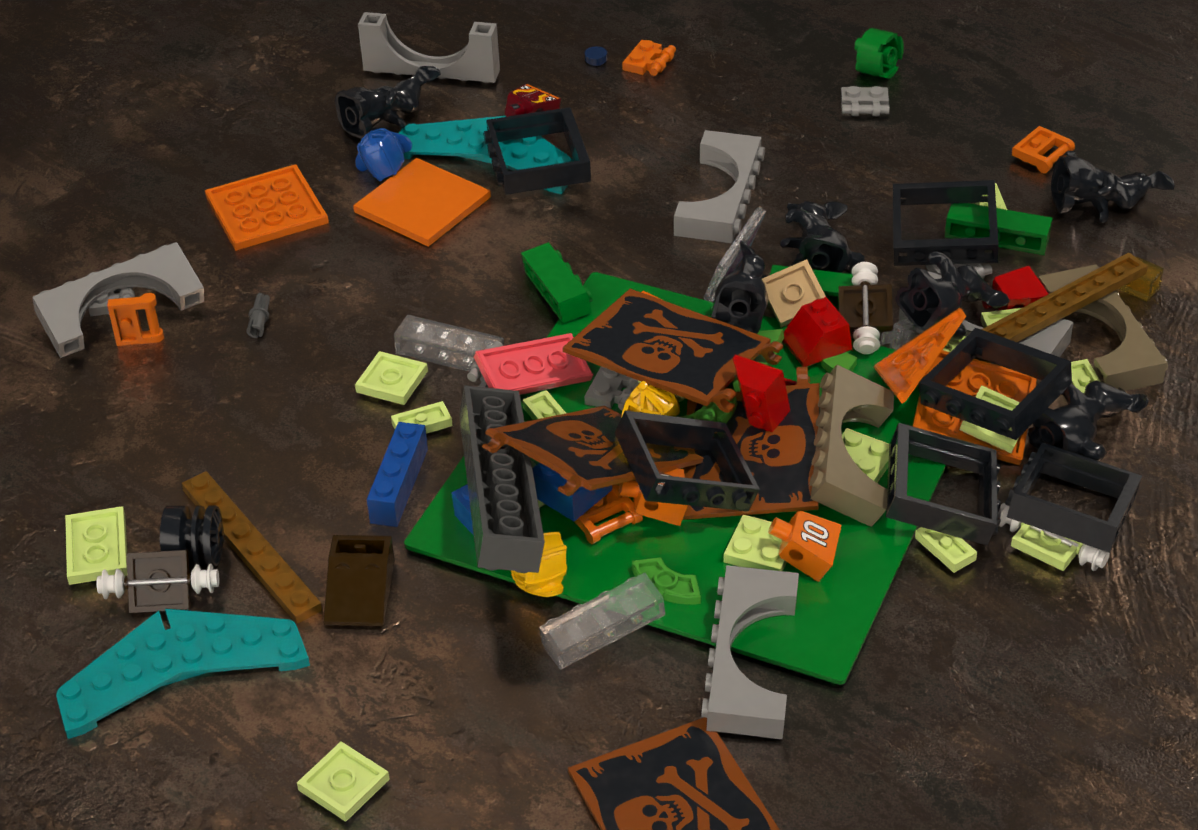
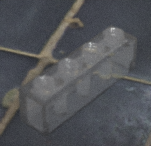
[394,314,504,372]
[539,573,665,670]

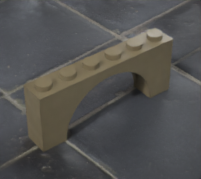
[1038,264,1168,391]
[809,365,894,527]

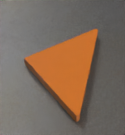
[874,308,966,404]

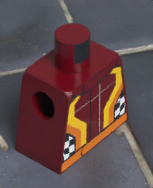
[505,84,561,117]

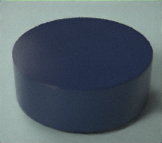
[585,46,607,66]

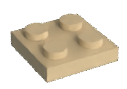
[762,259,826,327]

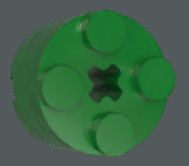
[855,28,904,79]

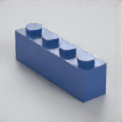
[367,422,428,527]

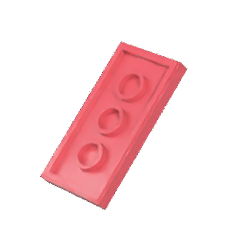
[474,333,593,395]

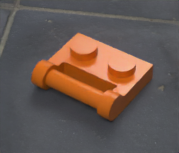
[1012,126,1075,173]
[107,293,164,346]
[574,484,643,544]

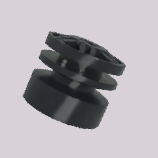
[160,505,224,567]

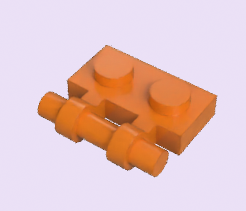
[622,40,676,76]

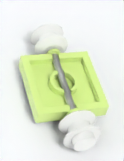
[997,503,1110,571]

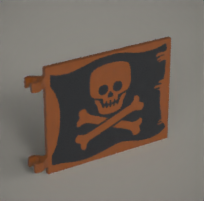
[563,289,783,413]
[682,366,820,520]
[482,406,704,496]
[568,717,780,830]

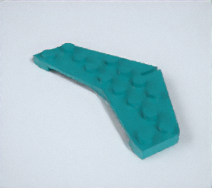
[399,116,574,194]
[56,609,310,739]

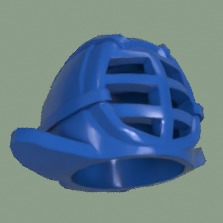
[355,128,412,181]

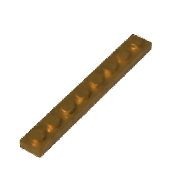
[981,253,1148,342]
[182,471,322,624]

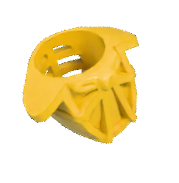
[621,381,680,418]
[511,532,567,597]

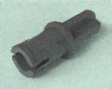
[246,293,270,338]

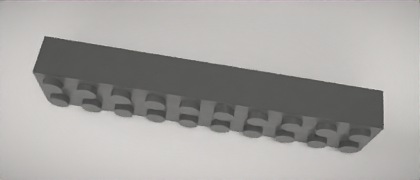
[459,385,545,573]

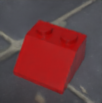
[783,297,852,367]
[733,355,790,433]

